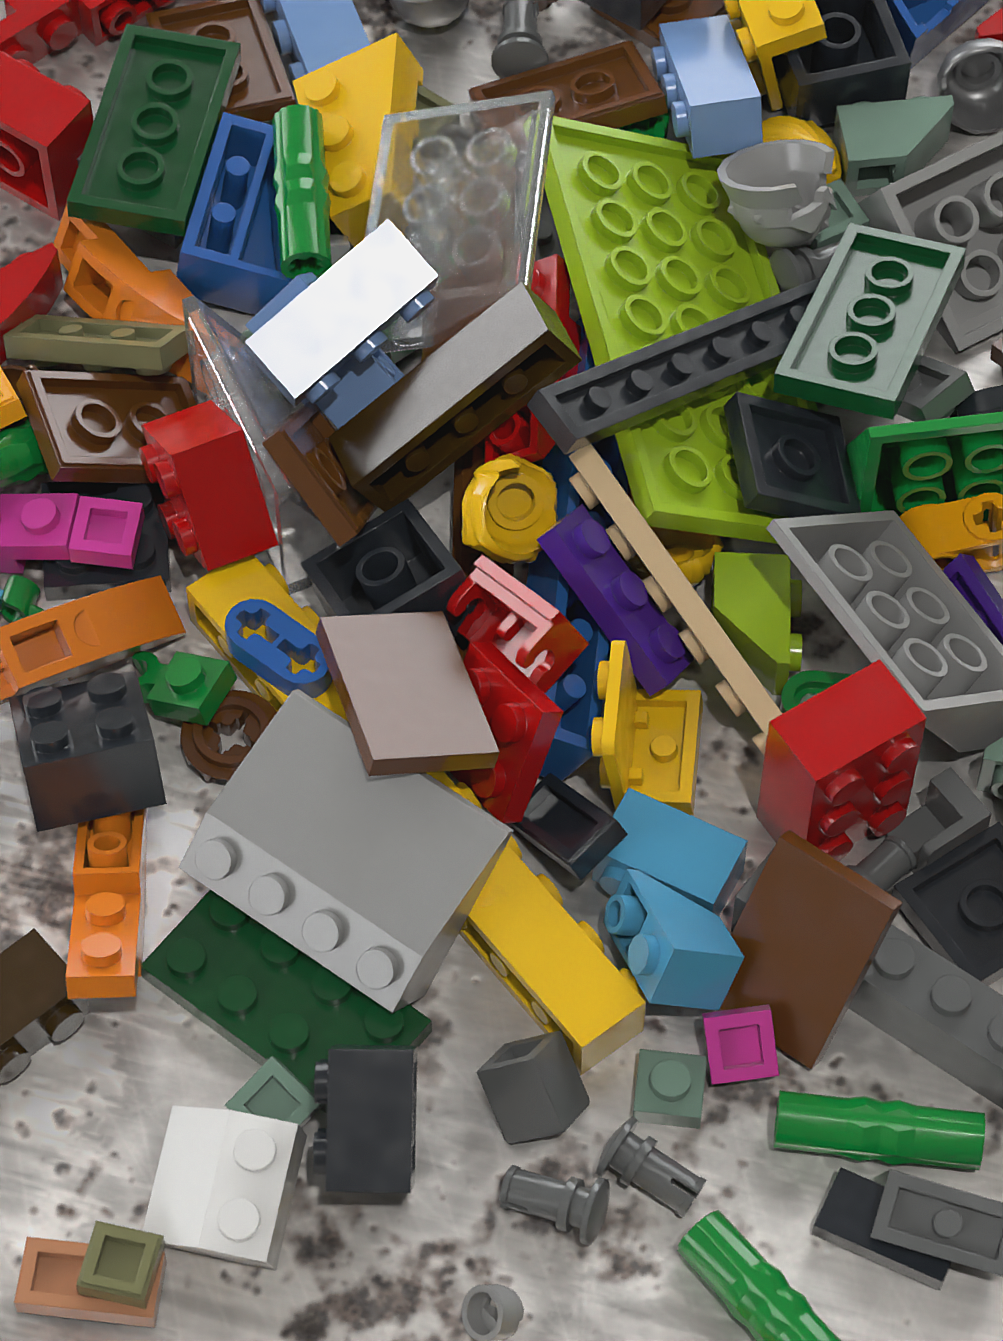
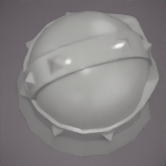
[717,139,837,248]

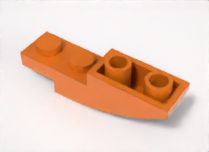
[54,204,236,391]
[0,575,186,705]
[66,808,147,999]

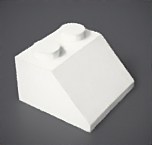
[143,1105,307,1271]

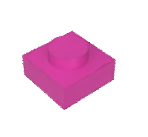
[68,496,145,569]
[702,1004,779,1085]

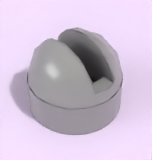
[462,1284,524,1341]

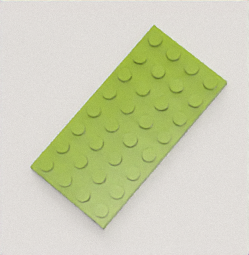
[527,113,818,544]

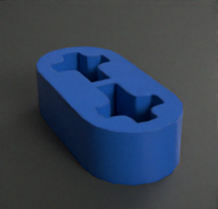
[225,599,332,698]

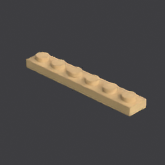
[569,444,782,756]

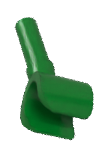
[1,575,44,623]

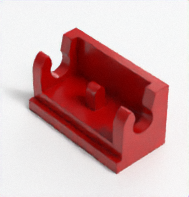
[447,554,589,693]

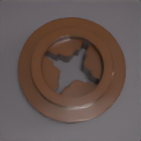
[180,690,277,782]

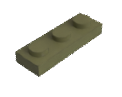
[3,314,194,376]

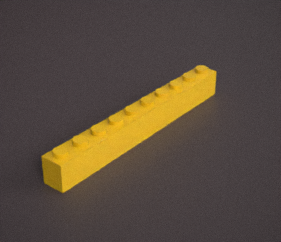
[186,555,647,1075]

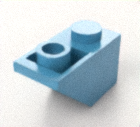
[603,869,744,1011]

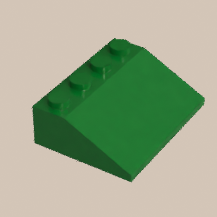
[846,412,1003,521]

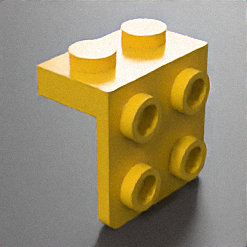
[723,0,827,112]
[591,640,703,815]

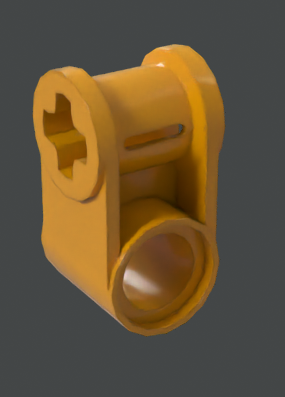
[900,493,1003,573]

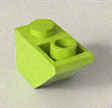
[711,552,802,695]

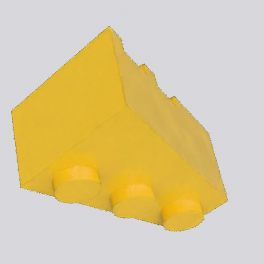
[292,32,424,247]

